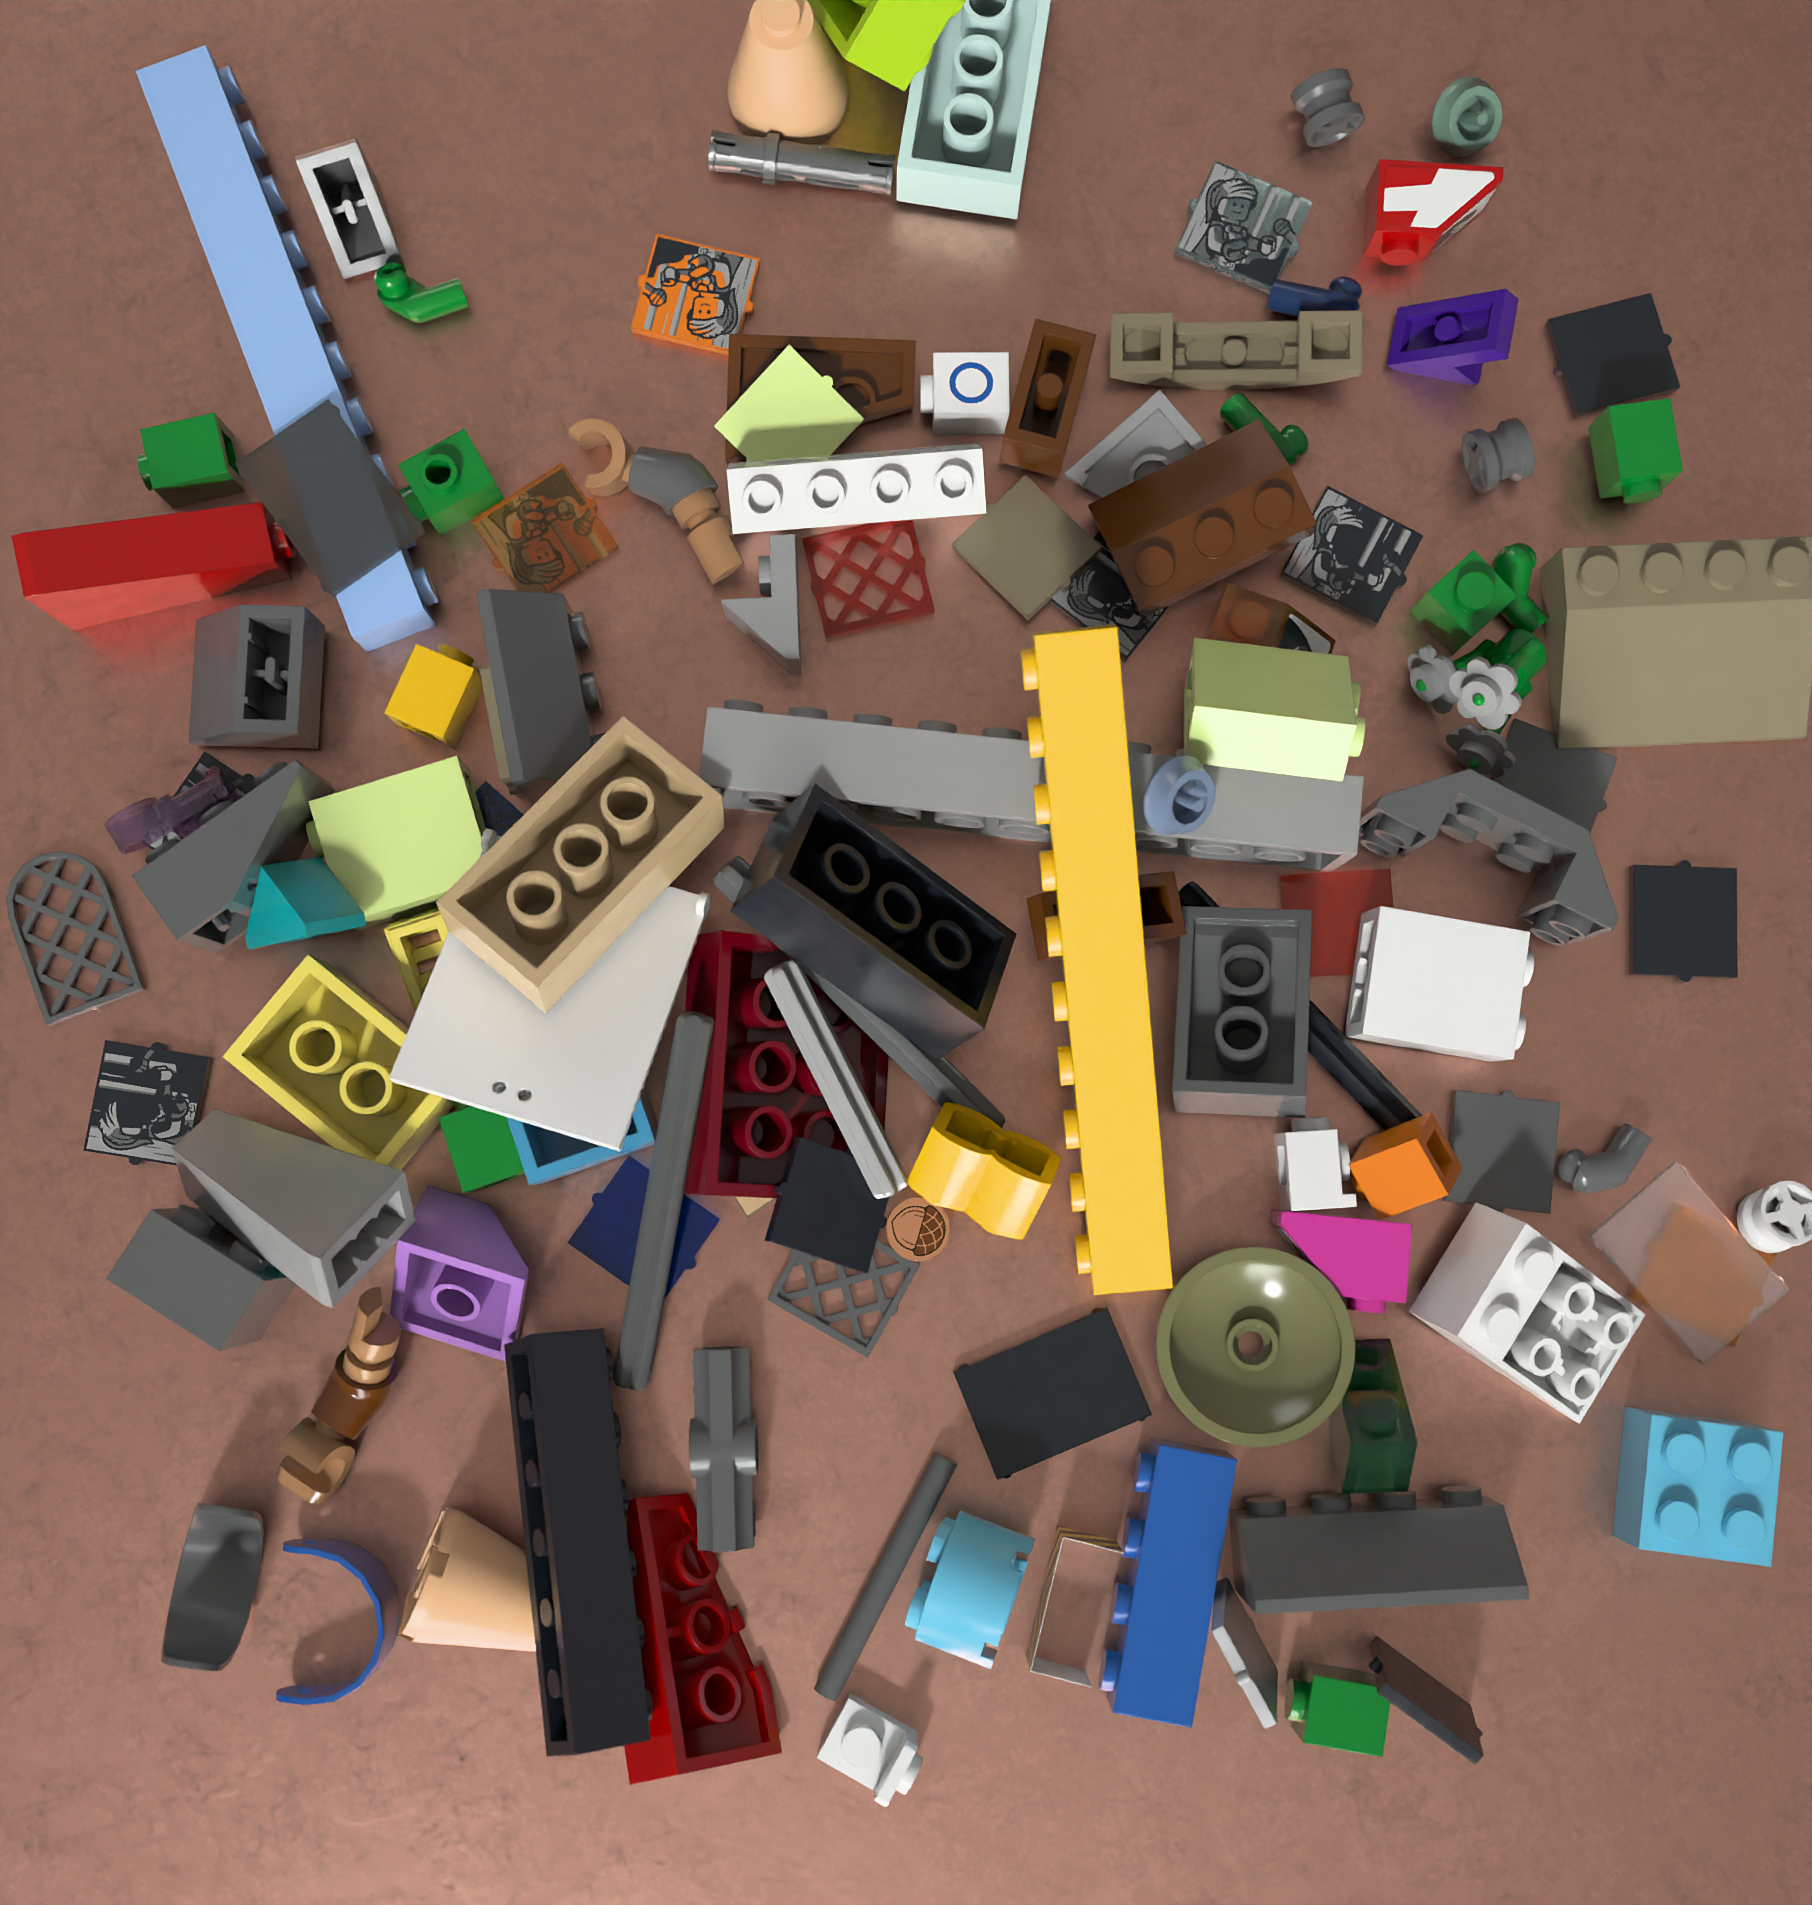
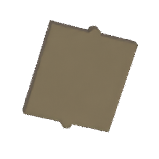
[952,475,1102,620]

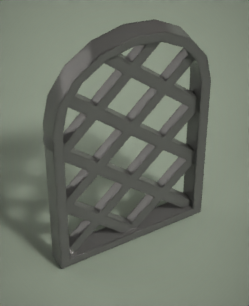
[6,851,147,1026]

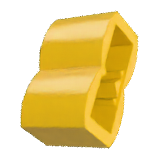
[908,1102,1062,1240]

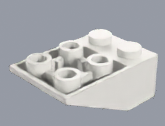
[1409,1202,1646,1424]

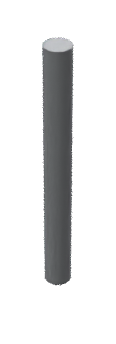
[814,1452,958,1701]

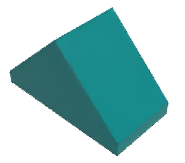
[245,857,367,949]

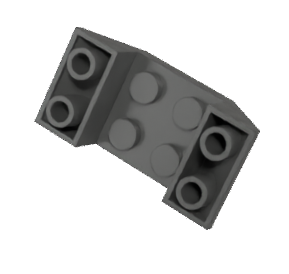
[1359,769,1619,946]

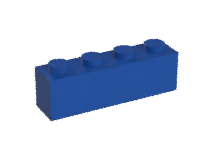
[1098,1437,1237,1728]

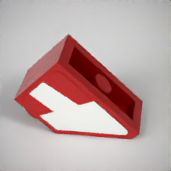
[1363,159,1504,265]

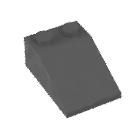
[1172,906,1312,1118]

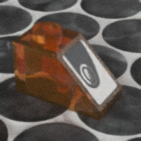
[1204,583,1336,654]

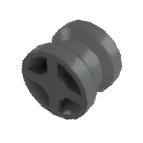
[1291,68,1365,147]
[1461,418,1535,493]

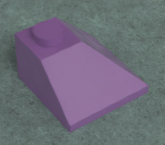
[390,1185,529,1362]

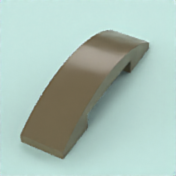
[1110,310,1363,390]

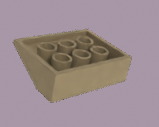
[1539,536,1812,749]

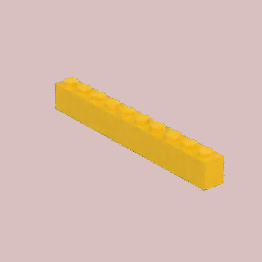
[1020,625,1173,1295]

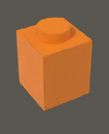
[1348,1112,1463,1220]

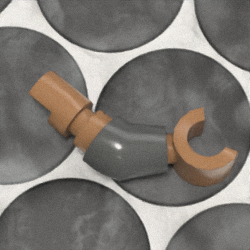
[568,418,744,585]

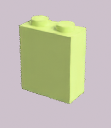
[1184,638,1365,781]
[306,756,487,931]

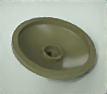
[1156,1247,1355,1447]

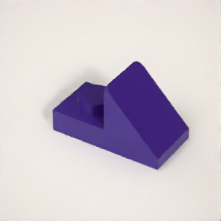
[1387,289,1519,385]

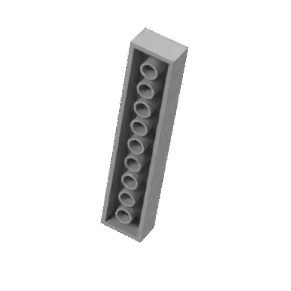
[699,700,1364,873]

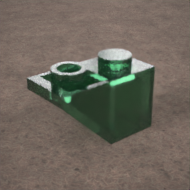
[1329,1338,1418,1494]

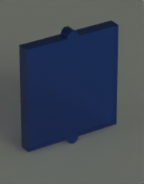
[567,1155,721,1301]

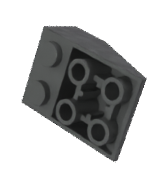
[132,759,335,953]

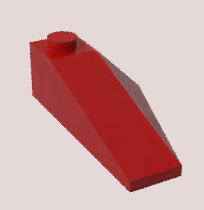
[624,1493,782,1785]

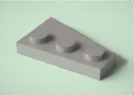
[1064,390,1237,576]

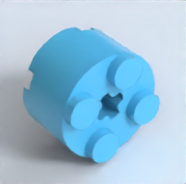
[904,1511,1035,1669]

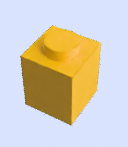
[384,644,483,750]

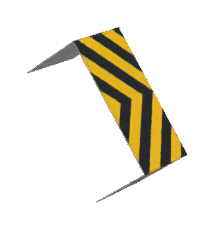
[1026,1525,1124,1688]

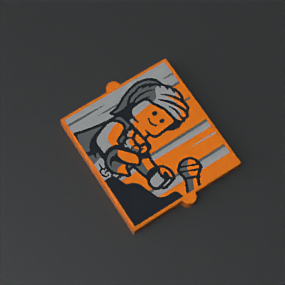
[631,234,761,356]

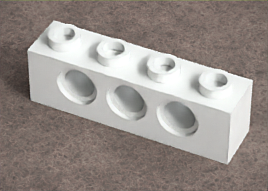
[726,443,986,534]

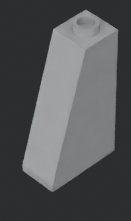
[172,1108,416,1308]

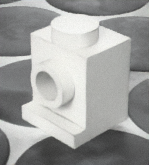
[1274,1117,1357,1211]

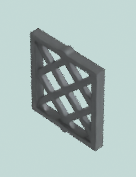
[767,1240,920,1358]

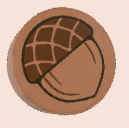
[886,1196,951,1262]

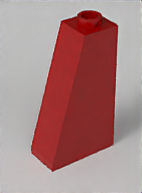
[11,502,296,630]

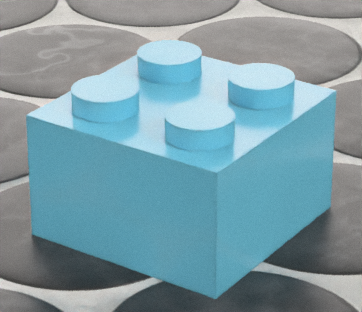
[1612,1406,1783,1567]

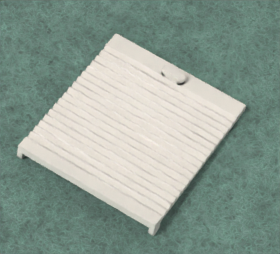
[389,828,711,1151]

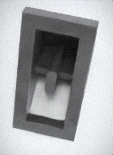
[295,138,402,279]

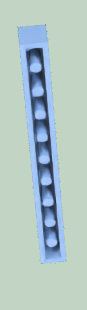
[136,45,439,652]

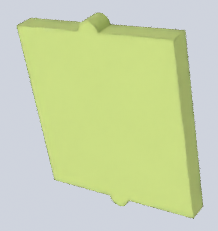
[714,344,864,462]

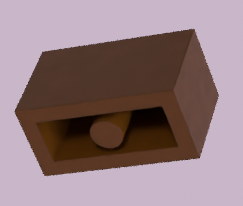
[999,318,1097,478]

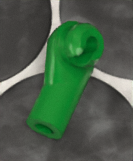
[1220,393,1309,466]
[1491,543,1549,633]

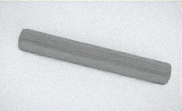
[764,959,908,1199]

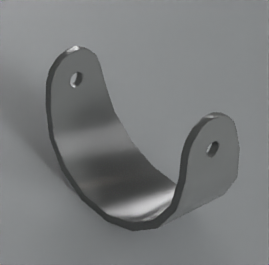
[161,1502,264,1671]

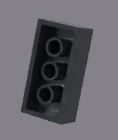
[730,783,1017,1059]

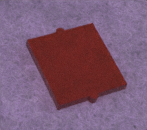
[1279,869,1394,978]

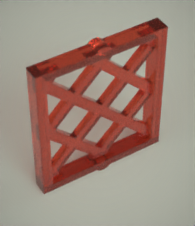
[802,520,935,639]

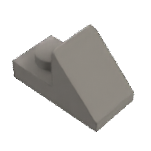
[721,534,802,674]

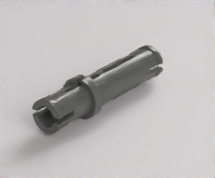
[708,129,895,196]

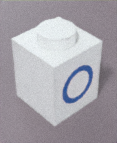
[920,352,1009,435]

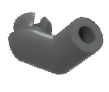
[1558,1123,1652,1194]

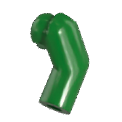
[374,263,469,323]

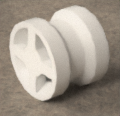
[1736,1181,1812,1253]

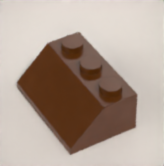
[1088,419,1317,619]

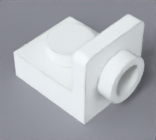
[817,1692,923,1807]

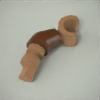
[276,1287,401,1504]

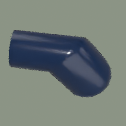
[1268,276,1362,317]

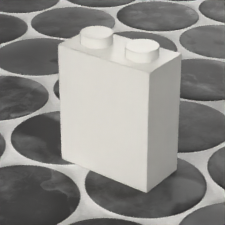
[1344,906,1534,1062]

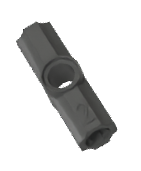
[689,1346,759,1552]

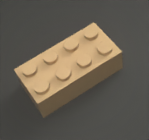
[436,716,725,1013]

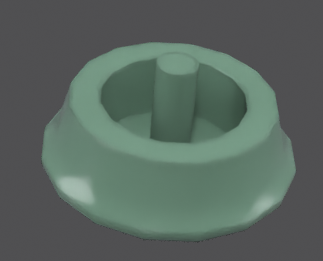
[1431,77,1503,157]

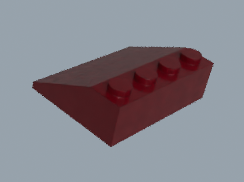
[684,930,889,1198]

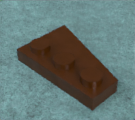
[725,334,916,463]

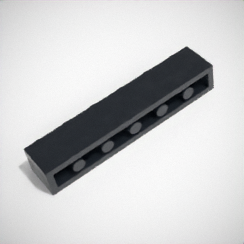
[504,1328,653,1756]

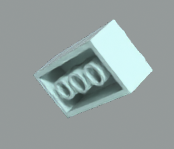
[896,0,1052,219]

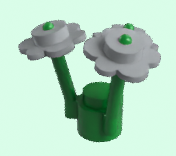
[1407,629,1547,777]

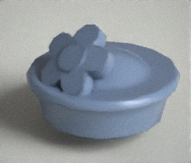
[1143,755,1216,836]

